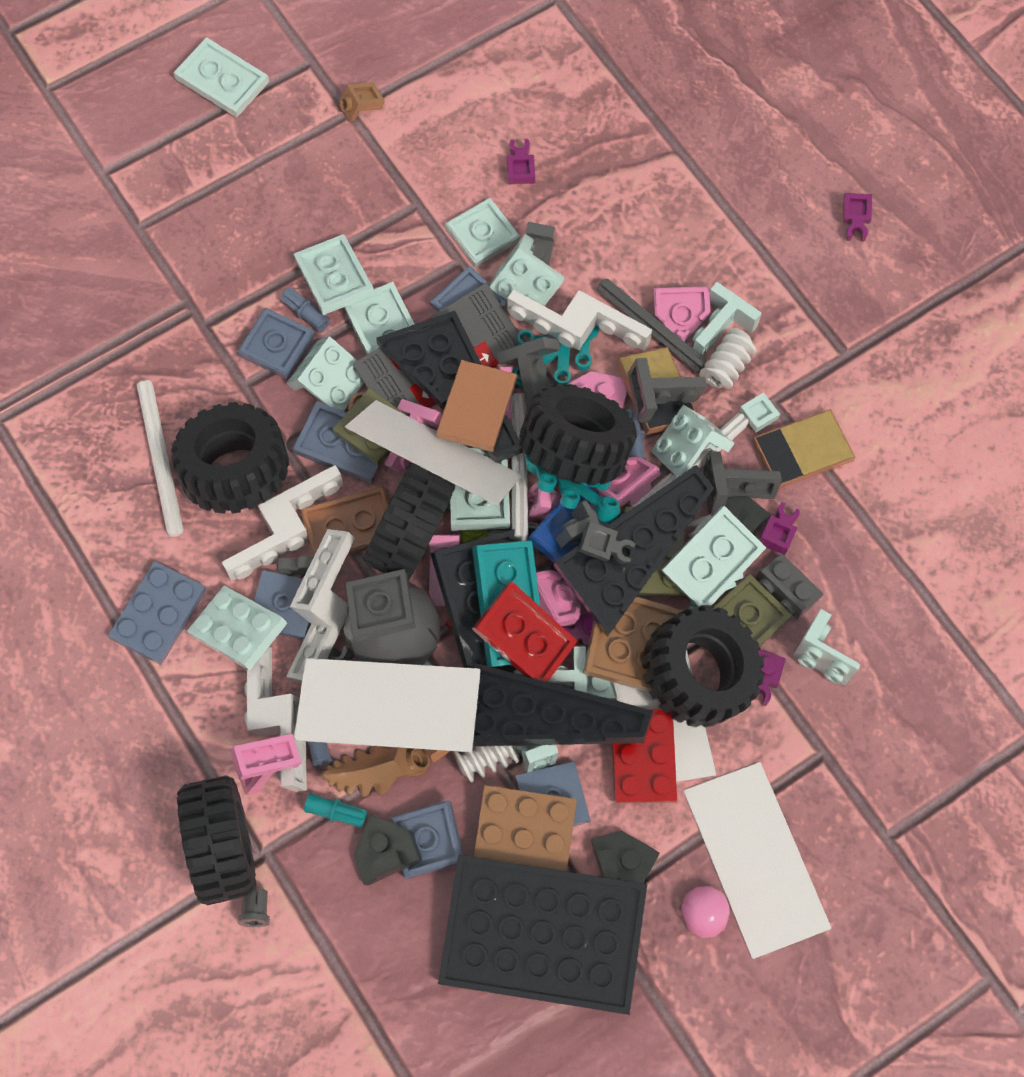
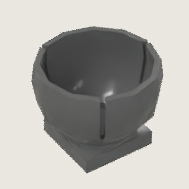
[343,569,441,665]

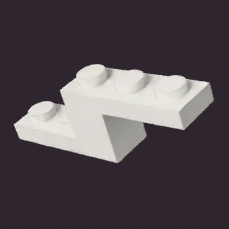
[507,290,652,351]
[222,465,343,581]
[286,529,355,684]
[244,647,307,792]

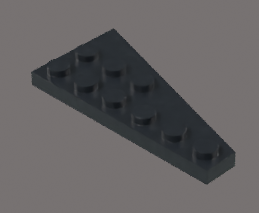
[376,311,523,463]
[554,465,714,637]
[473,663,653,747]

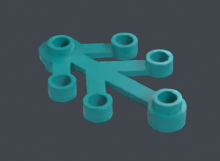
[512,325,600,390]
[525,455,621,523]

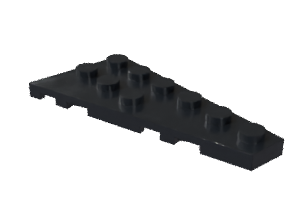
[430,529,515,672]

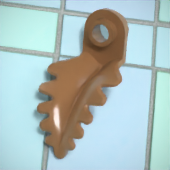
[321,746,430,797]

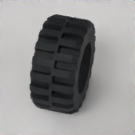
[519,384,637,486]
[171,402,289,514]
[362,463,455,581]
[642,605,764,727]
[177,775,256,906]

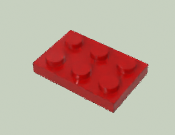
[472,581,578,682]
[612,709,677,804]

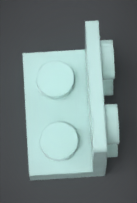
[489,234,565,306]
[286,336,364,411]
[652,405,734,477]
[793,609,860,685]

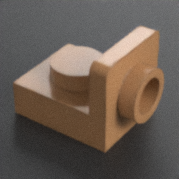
[339,82,385,122]

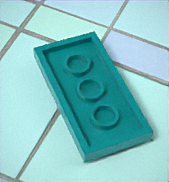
[472,540,541,667]

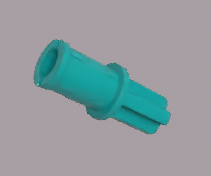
[304,793,367,828]

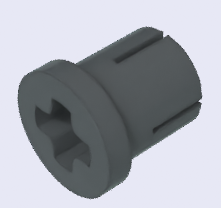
[238,889,270,927]

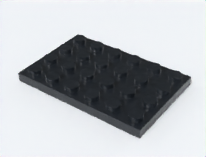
[438,854,648,1015]

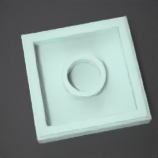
[445,198,520,268]

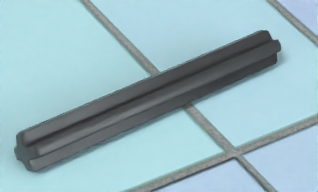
[597,278,707,373]

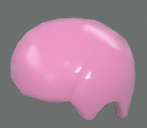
[681,886,730,938]

